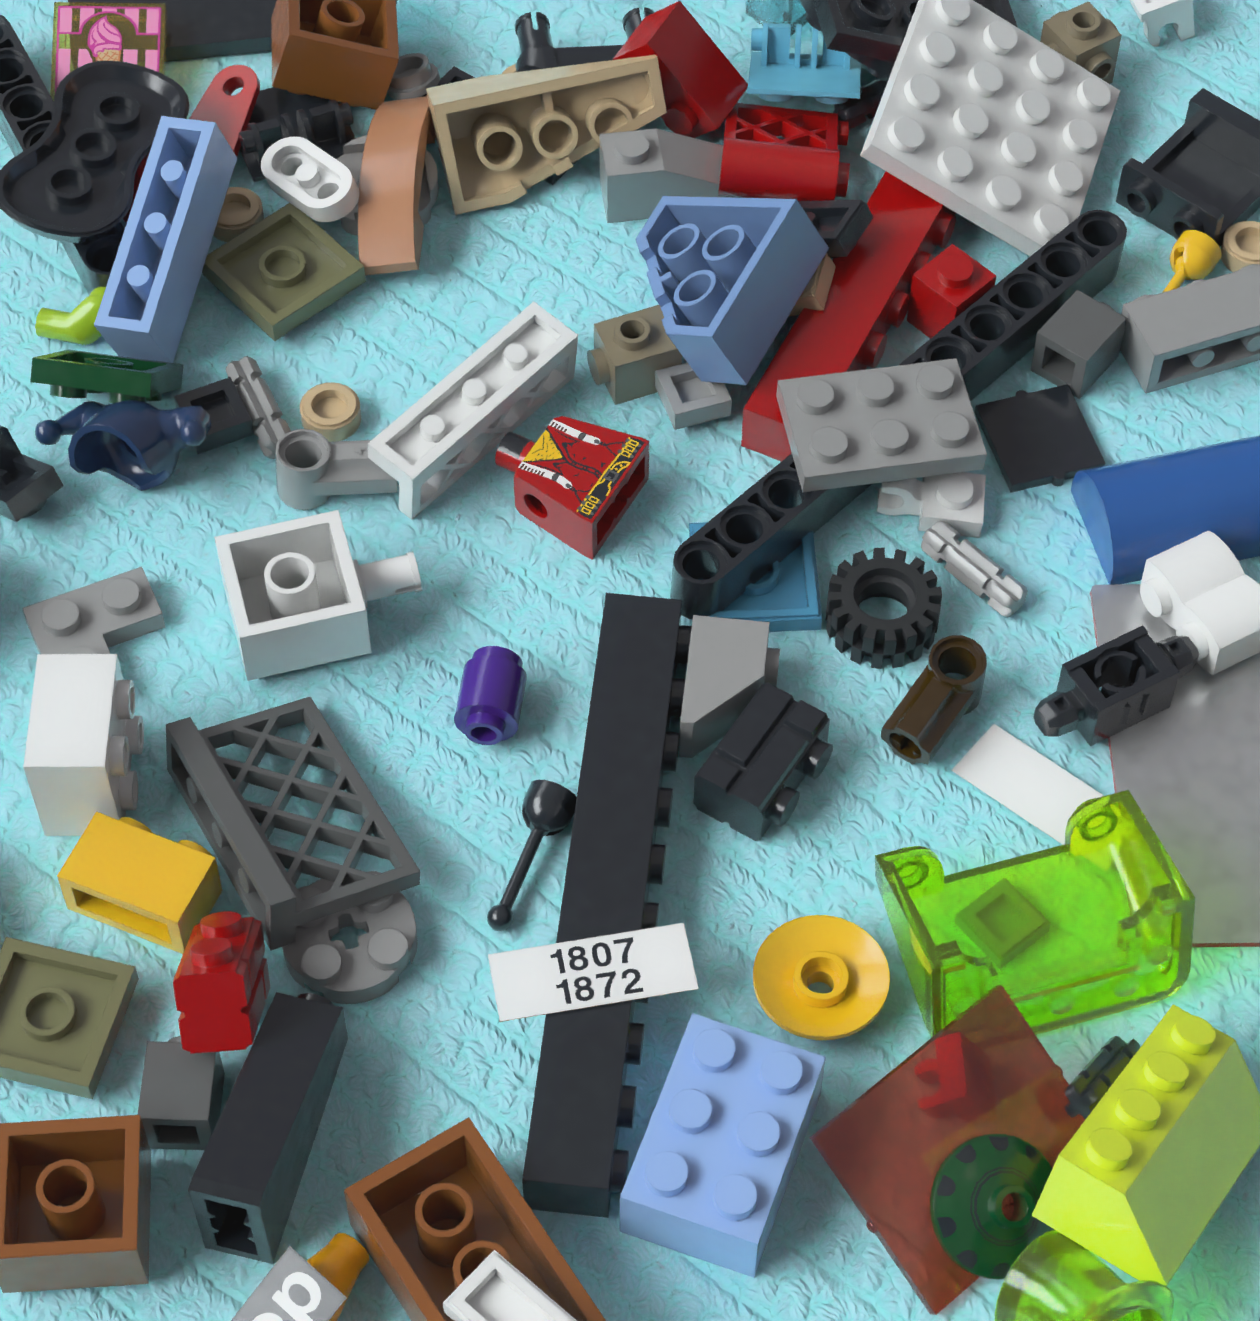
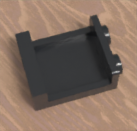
[1116,88,1260,247]

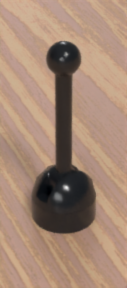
[487,779,577,931]

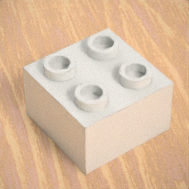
[23,654,144,836]

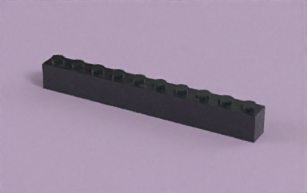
[522,593,692,1218]

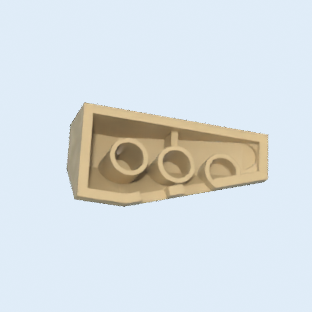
[426,55,667,215]

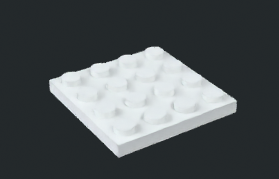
[860,0,1120,256]

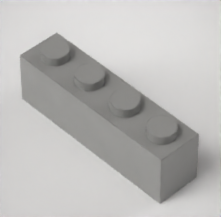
[1120,264,1260,394]

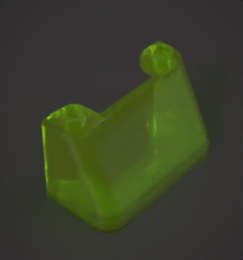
[875,790,1195,1050]

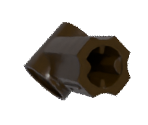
[881,635,987,765]

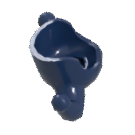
[35,400,211,491]

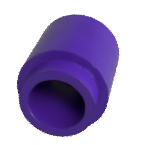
[454,646,527,745]

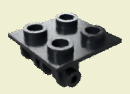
[239,87,356,182]

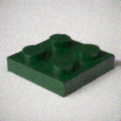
[30,349,183,403]

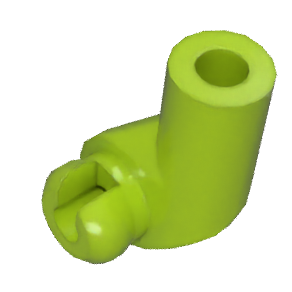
[35,287,106,345]

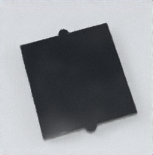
[974,384,1106,493]

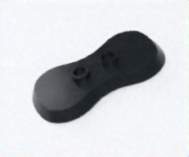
[0,61,189,243]

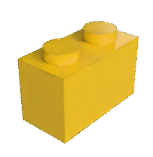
[57,812,223,954]

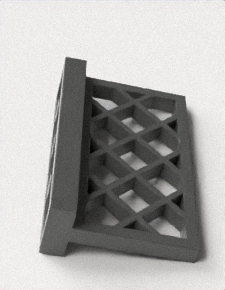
[166,697,420,951]

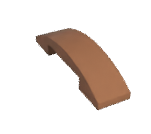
[358,96,436,276]

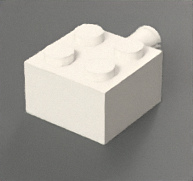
[214,510,422,681]

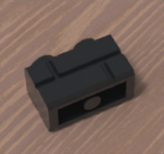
[693,682,833,841]

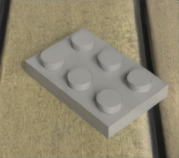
[776,358,987,493]

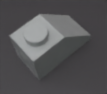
[679,615,780,758]

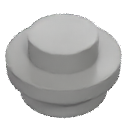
[387,53,440,100]

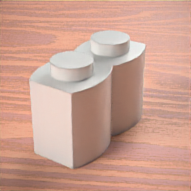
[1140,531,1260,675]

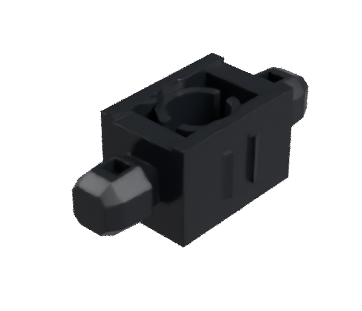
[1033,625,1199,746]

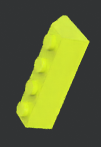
[1032,1004,1260,1294]

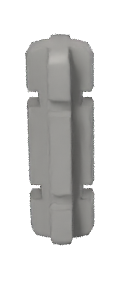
[226,356,291,459]
[921,521,1028,617]

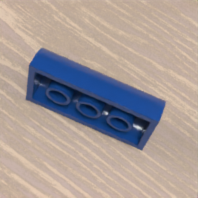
[1071,435,1260,585]

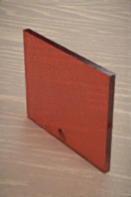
[810,985,1086,1315]

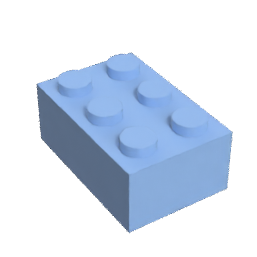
[620,1013,826,1278]

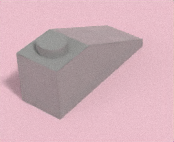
[599,128,735,223]

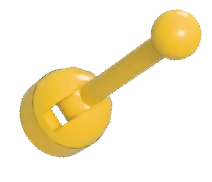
[1162,230,1222,293]

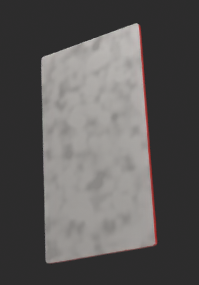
[1090,583,1260,948]

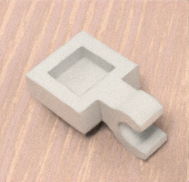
[877,472,986,538]

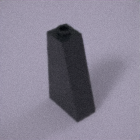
[188,992,348,1264]

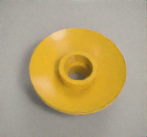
[753,915,890,1041]

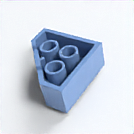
[635,196,829,385]

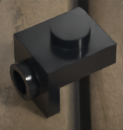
[0,425,64,522]

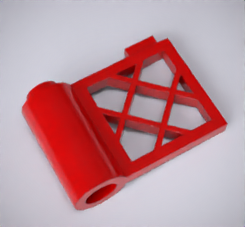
[718,103,850,201]

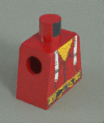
[495,416,649,560]

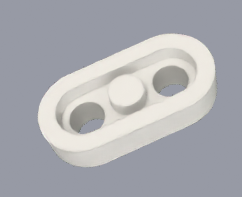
[261,137,359,222]

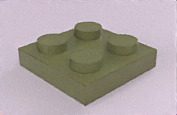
[202,203,366,341]
[0,937,139,1099]

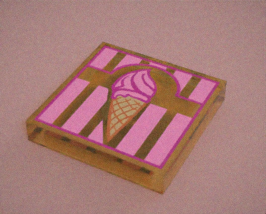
[50,2,167,101]

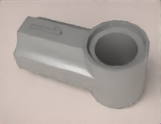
[275,429,397,510]

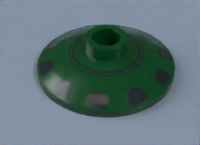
[930,1134,1059,1280]

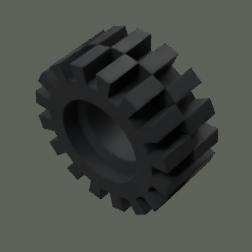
[825,547,942,669]

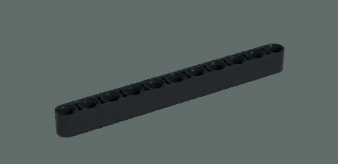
[670,210,1127,620]

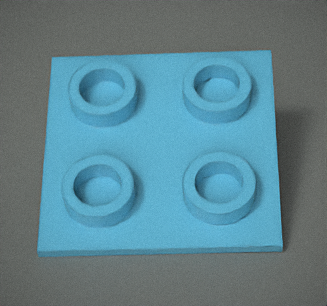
[747,23,861,104]

